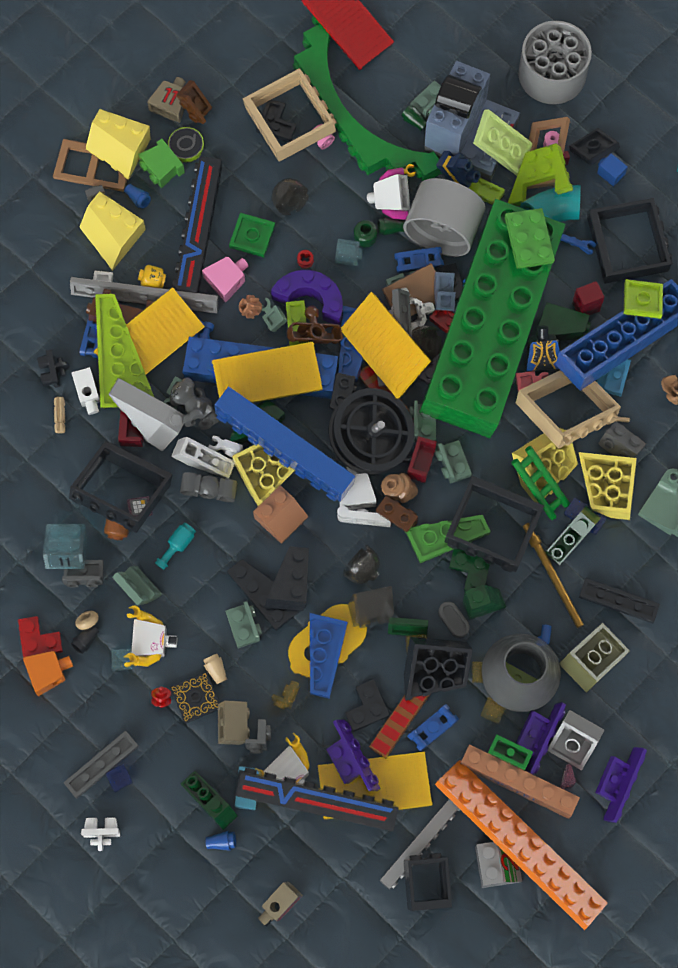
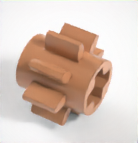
[239,295,262,319]

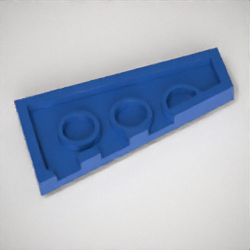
[338,306,365,382]
[310,613,348,699]

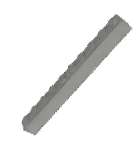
[380,799,460,890]

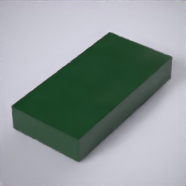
[388,617,428,637]

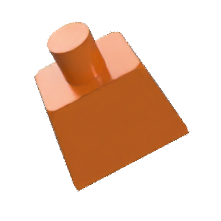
[23,651,73,696]

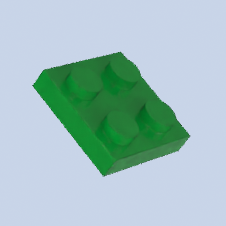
[229,213,275,258]

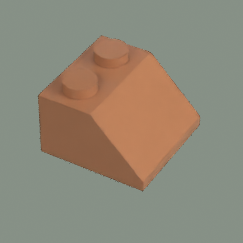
[253,485,308,544]

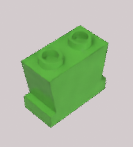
[138,139,185,189]

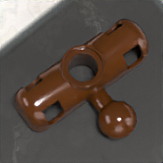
[287,306,343,345]

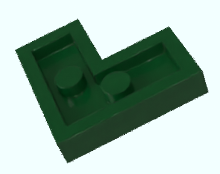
[449,549,490,591]

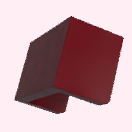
[572,281,604,315]
[118,411,144,447]
[407,436,437,483]

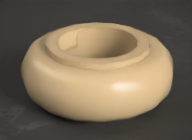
[75,611,99,630]

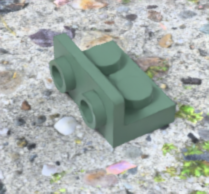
[410,80,447,120]
[409,400,436,442]
[435,440,472,484]
[225,601,262,648]

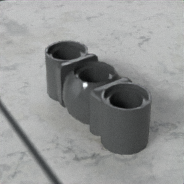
[180,472,237,502]

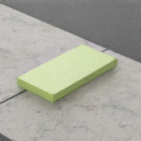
[473,110,533,176]

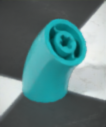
[520,185,581,222]

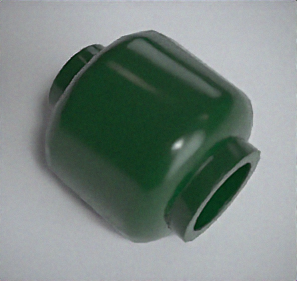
[354,220,377,248]

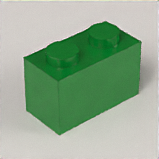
[488,734,533,771]

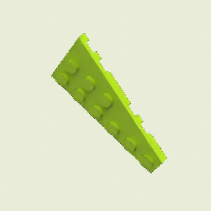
[95,294,154,408]

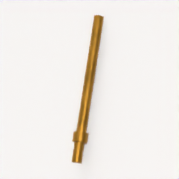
[523,523,584,628]

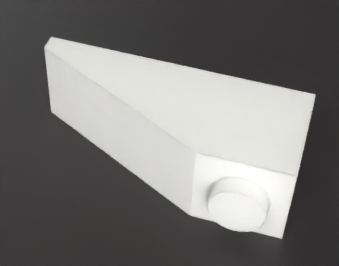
[171,437,234,479]

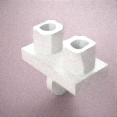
[81,818,120,851]

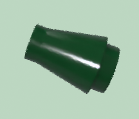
[401,105,427,131]
[377,217,405,235]

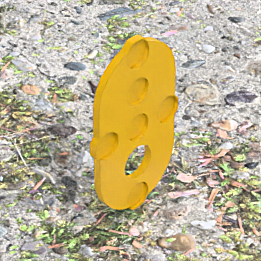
[288,604,367,678]

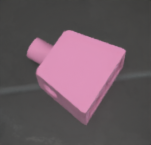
[202,257,249,302]

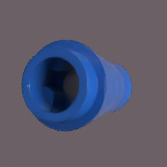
[124,184,151,209]
[206,830,237,851]

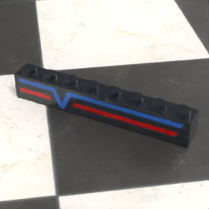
[172,156,222,293]
[234,767,399,831]

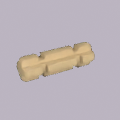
[54,397,65,434]

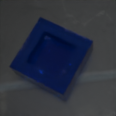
[105,764,133,792]

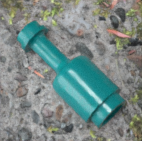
[155,522,196,570]

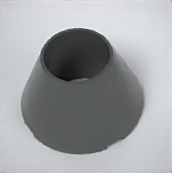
[481,634,561,712]

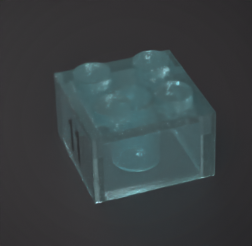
[43,524,88,569]

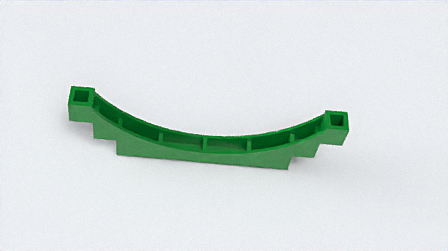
[293,16,442,181]

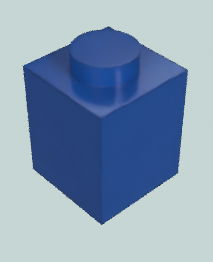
[597,153,628,187]

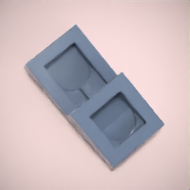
[434,272,456,311]

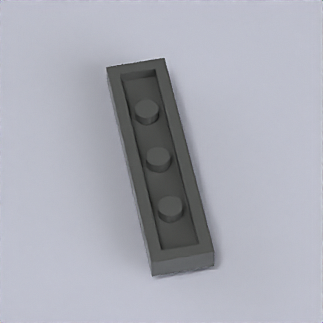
[64,731,139,799]

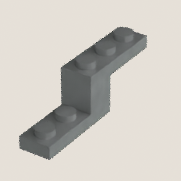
[377,288,412,388]

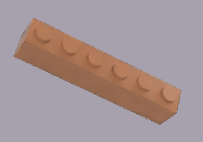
[460,744,580,819]

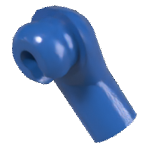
[537,625,552,645]

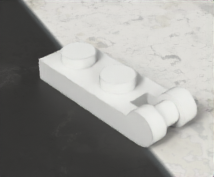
[337,506,391,527]

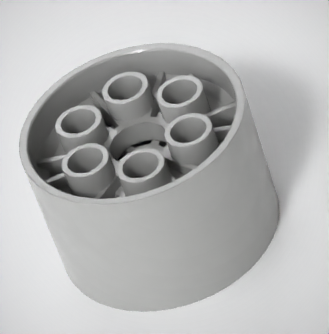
[518,21,592,104]
[403,178,486,257]

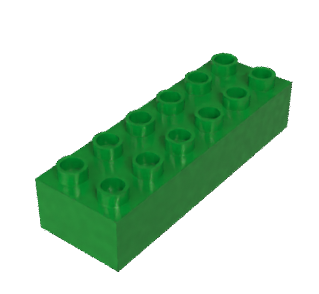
[419,199,566,438]

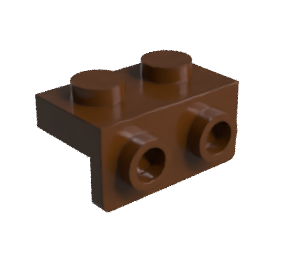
[176,80,212,124]
[376,496,418,532]

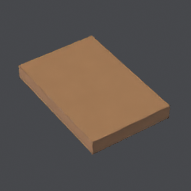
[382,263,436,316]

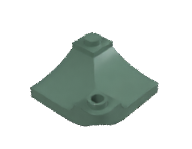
[638,468,678,537]

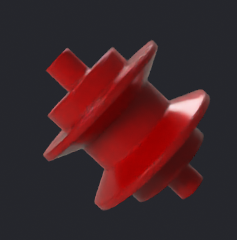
[151,686,171,708]

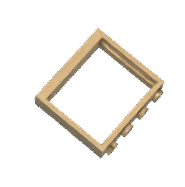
[243,68,337,162]
[516,370,621,449]

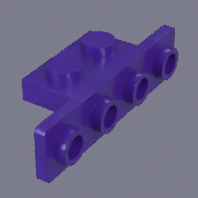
[516,702,566,775]
[326,719,380,791]
[595,747,647,823]

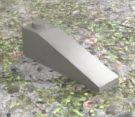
[108,378,185,451]

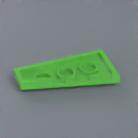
[405,515,491,563]

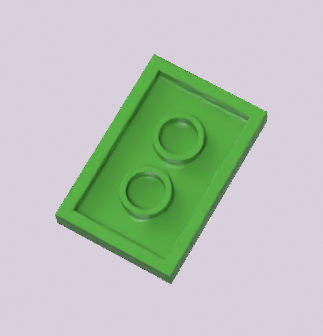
[505,208,555,269]

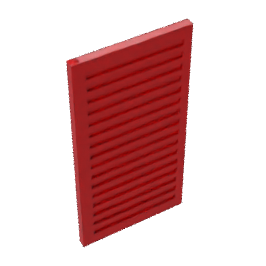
[301,0,394,70]

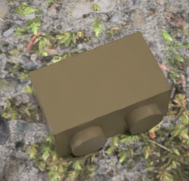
[218,701,250,745]

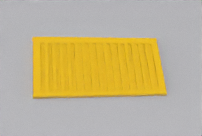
[94,287,205,375]
[341,292,431,399]
[212,342,323,403]
[318,752,433,820]

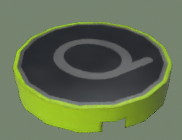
[168,127,204,162]

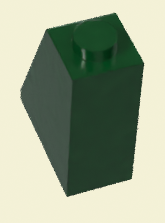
[536,302,591,341]
[462,585,506,620]

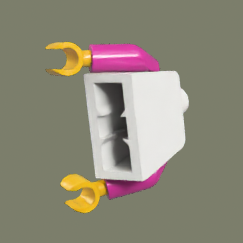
[367,164,416,220]

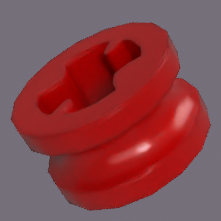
[297,250,314,269]

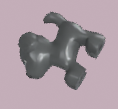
[170,377,220,430]

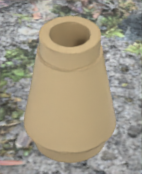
[203,654,227,684]

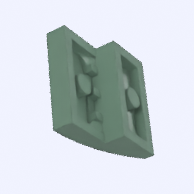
[112,566,162,606]

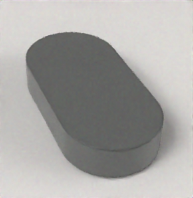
[438,602,470,638]

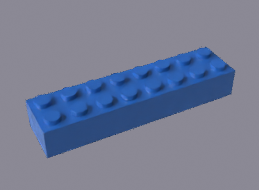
[555,279,678,391]
[183,337,338,399]
[215,386,355,502]

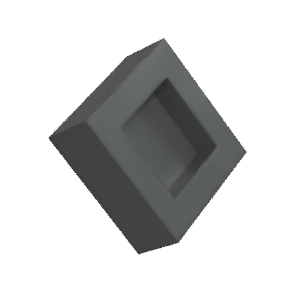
[85,185,105,204]

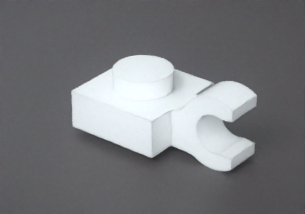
[208,436,243,457]

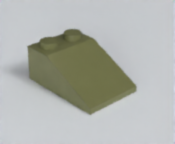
[559,623,630,693]

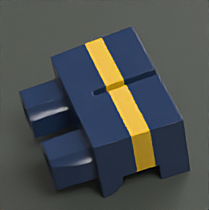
[436,151,481,188]

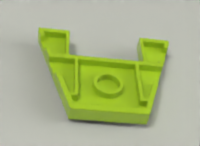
[508,143,573,206]

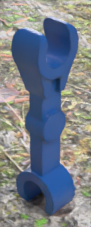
[560,234,596,255]

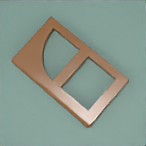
[527,117,570,189]
[53,139,127,192]

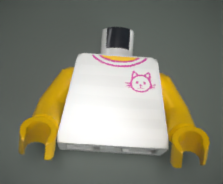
[123,606,177,667]
[255,733,310,784]

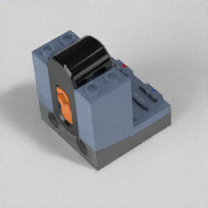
[424,61,520,182]

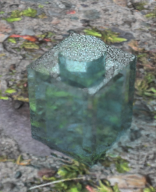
[335,239,363,266]

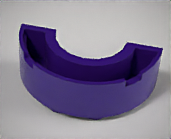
[271,270,343,325]

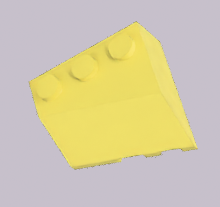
[86,109,151,180]
[80,191,146,271]
[512,428,578,503]
[232,444,295,507]
[579,452,637,520]

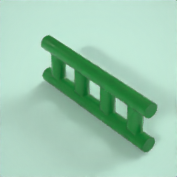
[511,446,570,520]

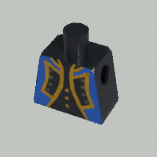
[524,326,560,371]

